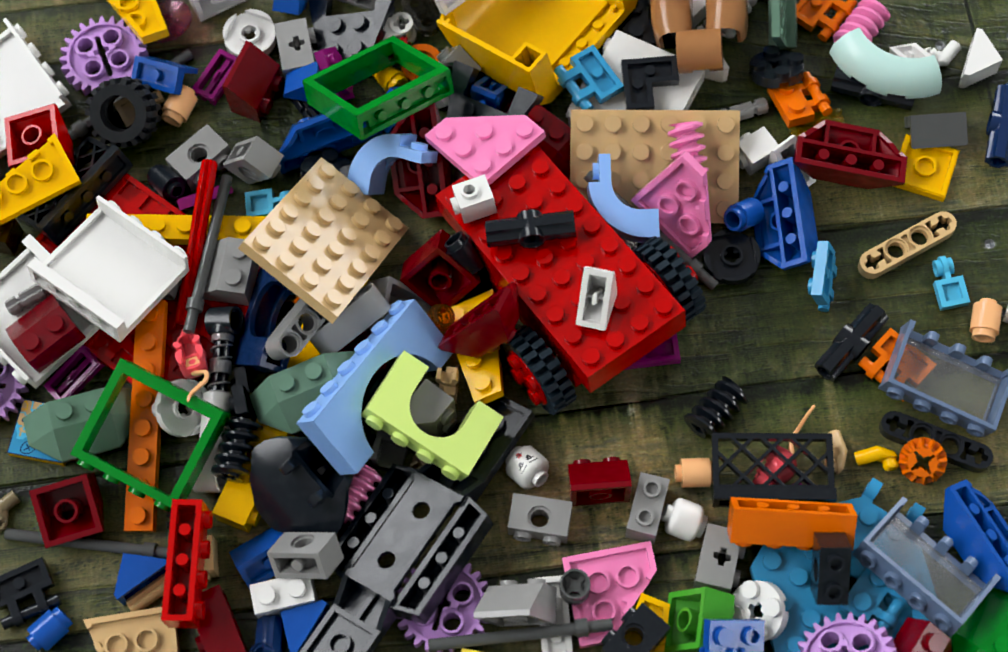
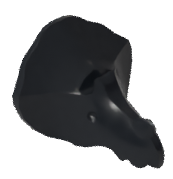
[249,427,371,535]

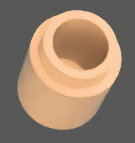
[162,85,198,127]
[969,298,1003,343]
[674,458,713,488]

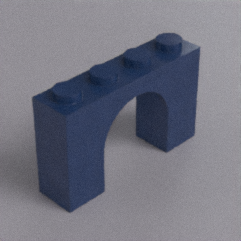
[232,267,293,374]

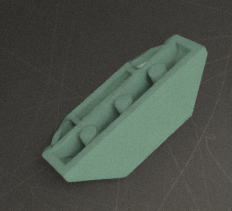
[249,351,355,435]
[22,387,132,463]

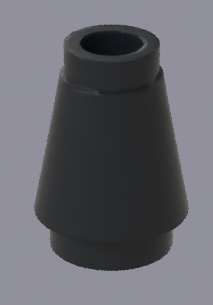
[444,231,485,275]

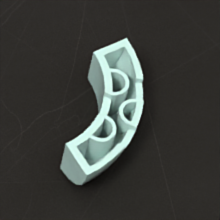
[829,27,942,99]

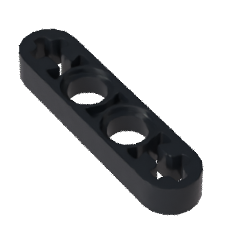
[879,411,993,473]

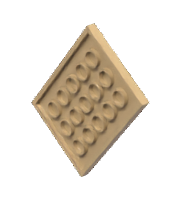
[570,109,740,223]
[238,157,409,324]

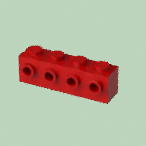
[161,499,213,628]

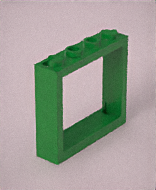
[302,36,454,140]
[70,358,231,512]

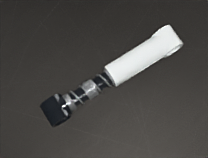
[193,306,244,493]

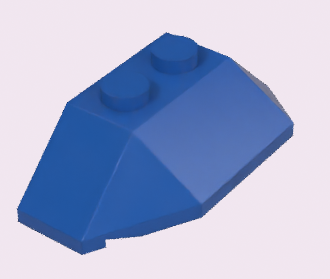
[279,114,384,174]
[753,157,818,270]
[943,479,1008,592]

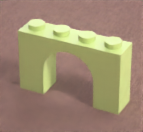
[361,350,504,482]

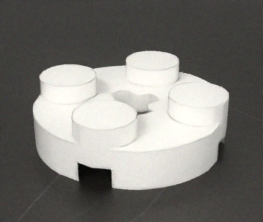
[222,9,277,57]
[151,379,207,437]
[733,581,788,642]

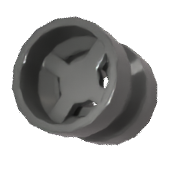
[560,569,590,605]

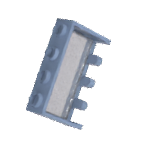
[878,319,1008,437]
[852,496,1001,637]

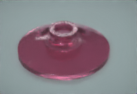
[154,0,192,43]

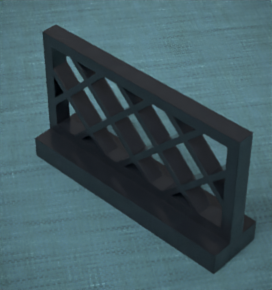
[16,135,134,246]
[711,433,837,507]

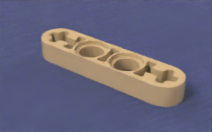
[858,211,957,279]

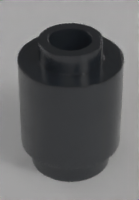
[147,164,186,202]

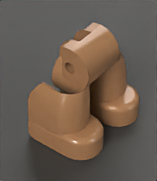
[650,0,748,74]

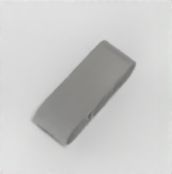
[310,283,391,354]
[265,298,326,360]

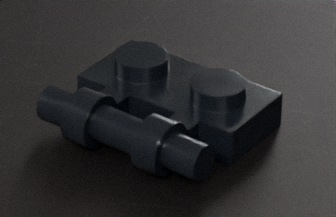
[0,557,62,630]

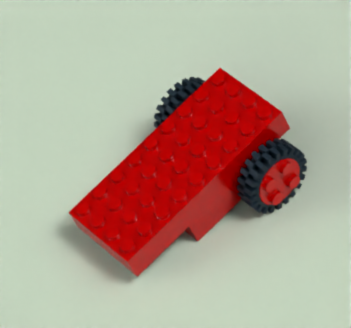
[435,145,706,415]

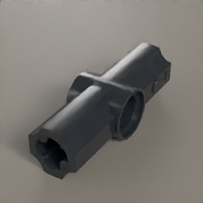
[830,66,915,111]
[485,209,576,248]
[814,303,889,382]

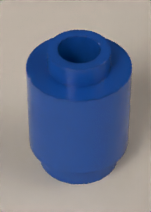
[724,197,765,232]
[26,606,73,651]

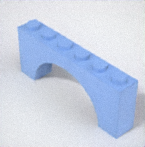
[296,299,453,475]

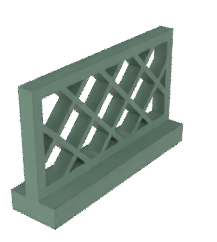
[768,0,797,50]

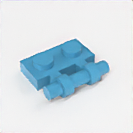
[554,45,624,110]
[808,241,837,312]
[838,568,909,632]

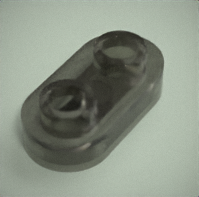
[401,0,440,37]

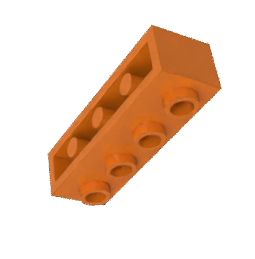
[727,497,857,550]

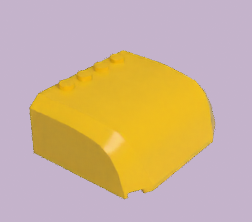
[436,0,638,106]

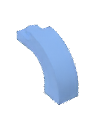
[347,133,438,195]
[587,154,660,243]

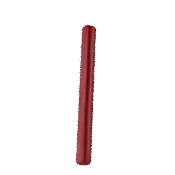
[175,159,217,326]

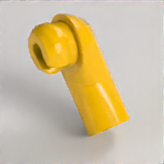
[854,446,899,471]

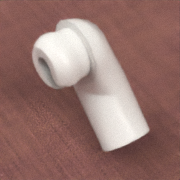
[924,40,961,66]

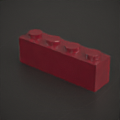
[195,585,248,652]

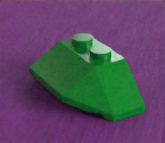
[951,587,1008,652]

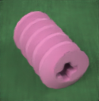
[833,0,891,43]
[667,121,709,172]
[343,464,382,527]

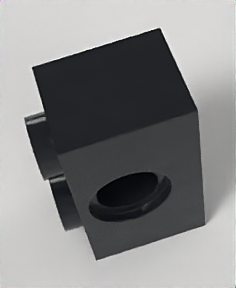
[810,532,852,605]
[601,602,671,652]

